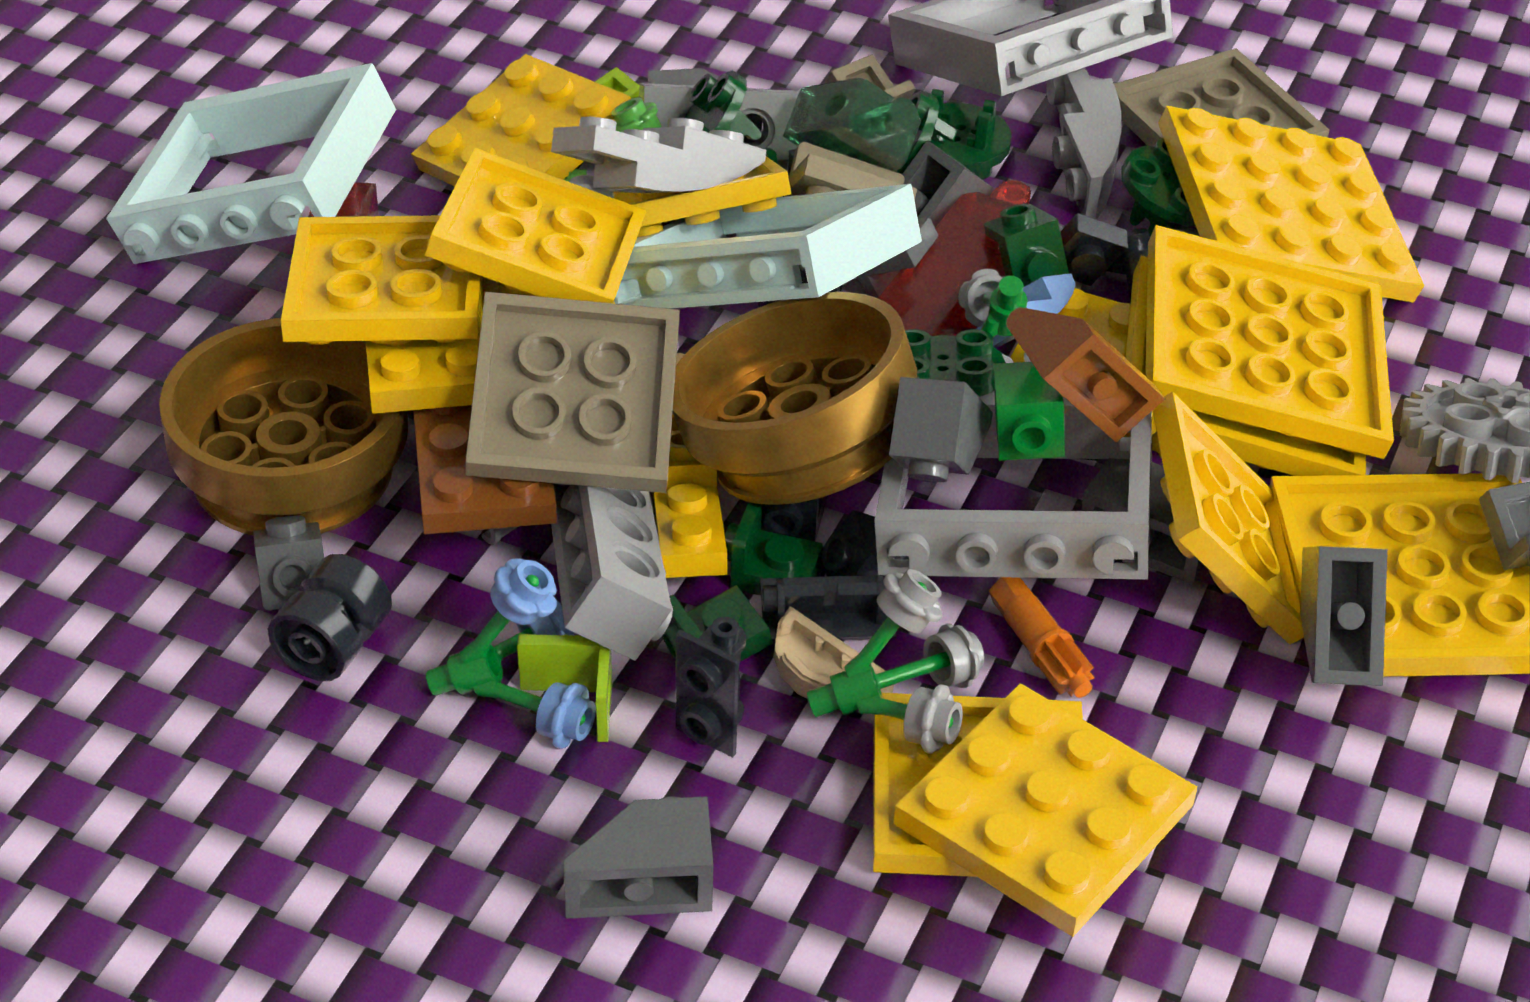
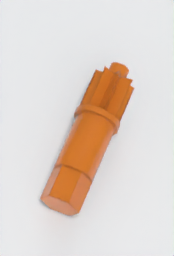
[989,577,1095,698]

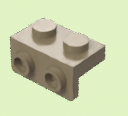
[787,142,917,201]

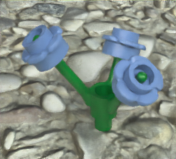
[426,559,596,749]

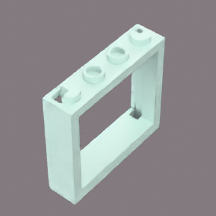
[106,63,396,264]
[614,184,922,309]

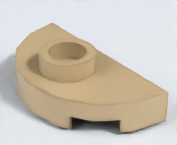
[773,606,894,699]

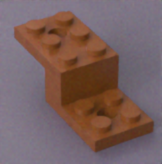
[414,405,557,534]

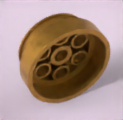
[672,292,917,505]
[159,318,409,536]

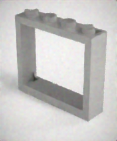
[888,0,1173,96]
[875,391,1152,579]

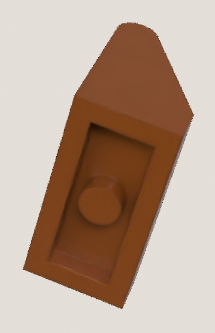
[1006,307,1165,443]

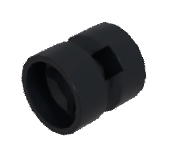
[267,554,392,681]

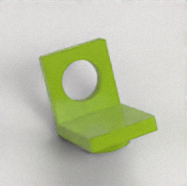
[517,634,612,742]

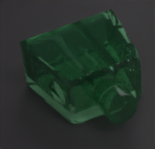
[783,77,921,172]

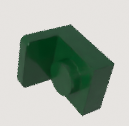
[725,502,823,596]
[662,585,773,661]

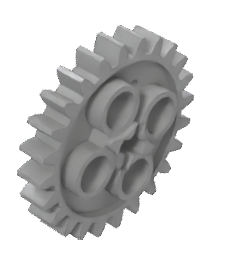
[1400,378,1530,483]

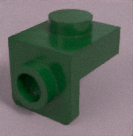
[983,204,1069,287]

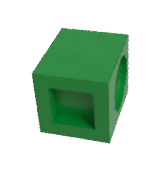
[993,362,1065,461]

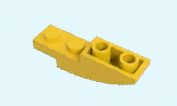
[652,413,727,578]

